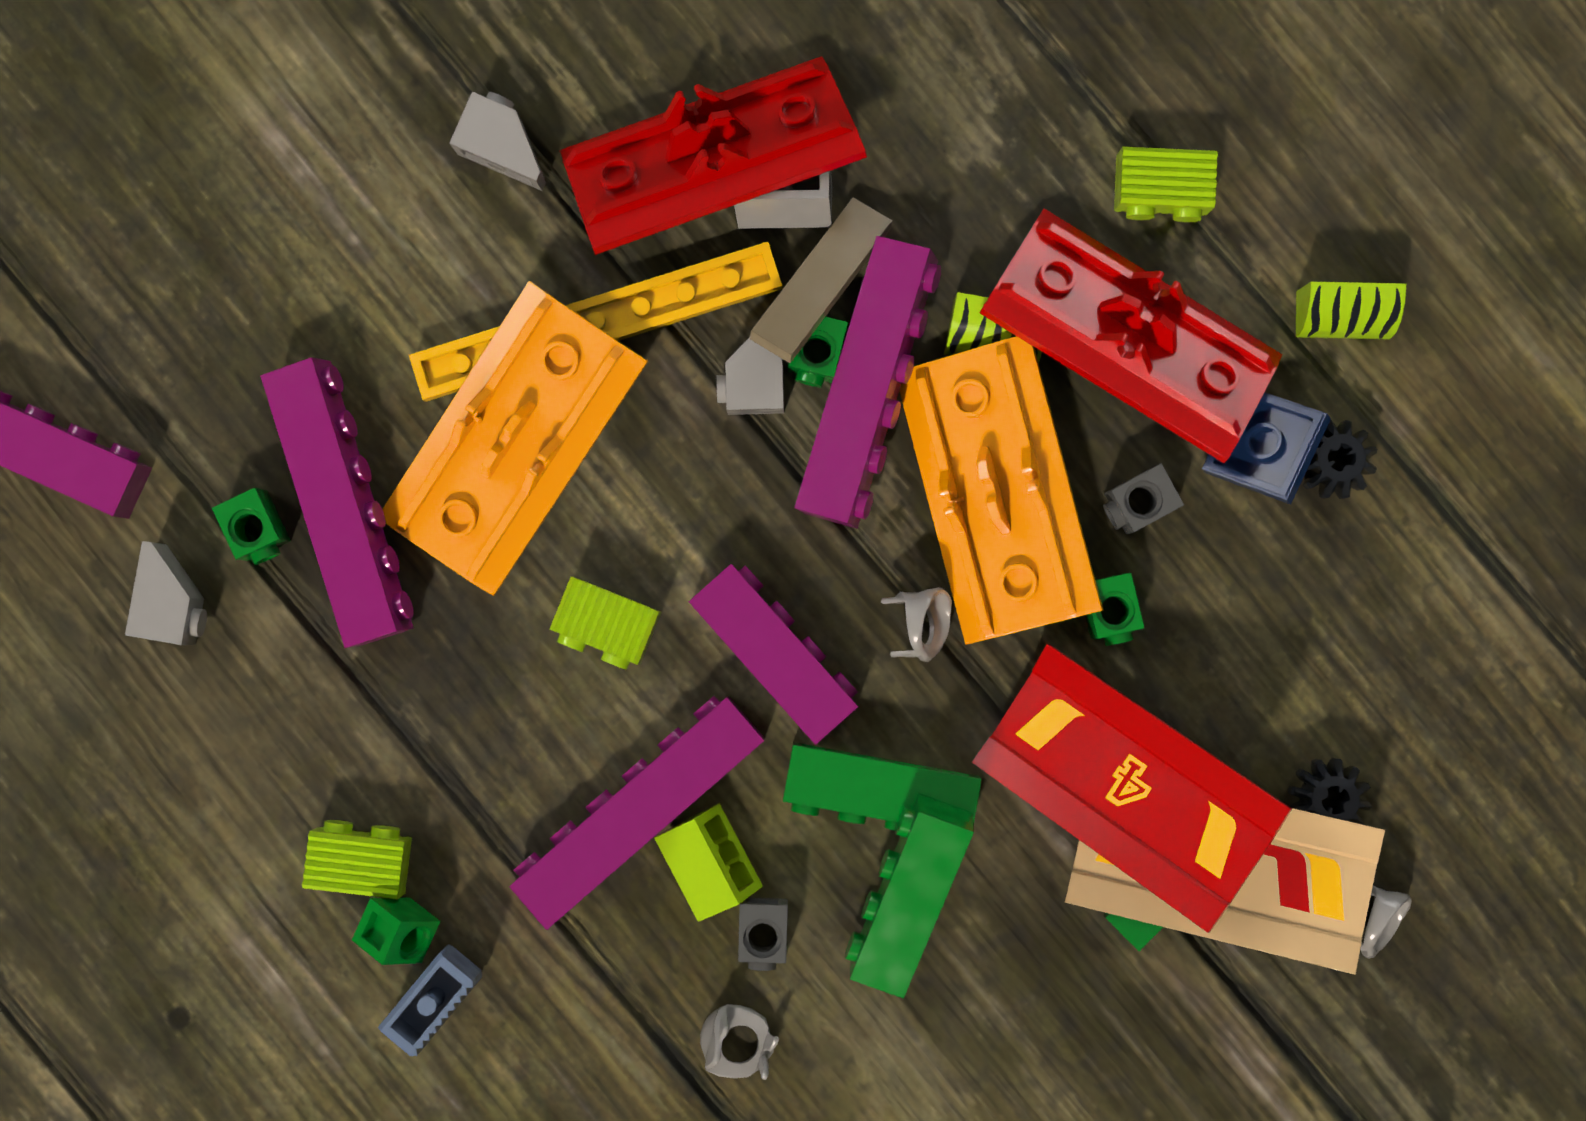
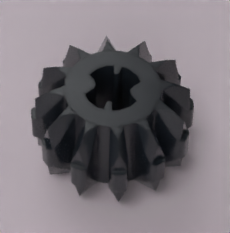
[1303,420,1378,499]
[1288,758,1372,825]

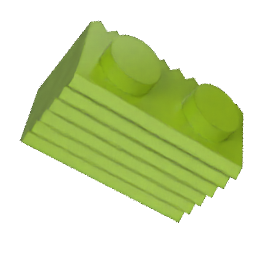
[1114,147,1218,222]
[550,576,662,670]
[302,820,412,899]

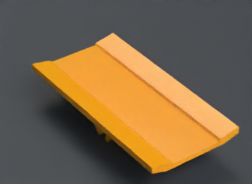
[383,281,649,596]
[899,336,1103,645]

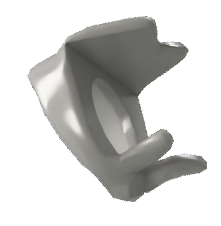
[881,587,952,662]
[1360,885,1412,959]
[700,1004,779,1080]

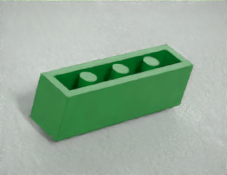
[783,742,982,831]
[845,794,974,999]

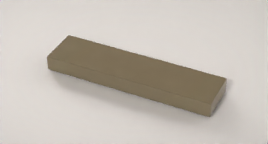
[750,197,893,363]

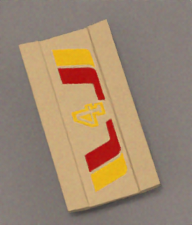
[1065,808,1385,975]

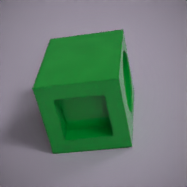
[788,317,848,388]
[212,488,291,565]
[1085,573,1144,646]
[352,898,441,965]

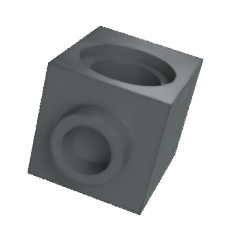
[1103,463,1184,534]
[738,898,788,971]

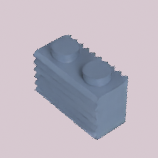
[378,944,482,1056]

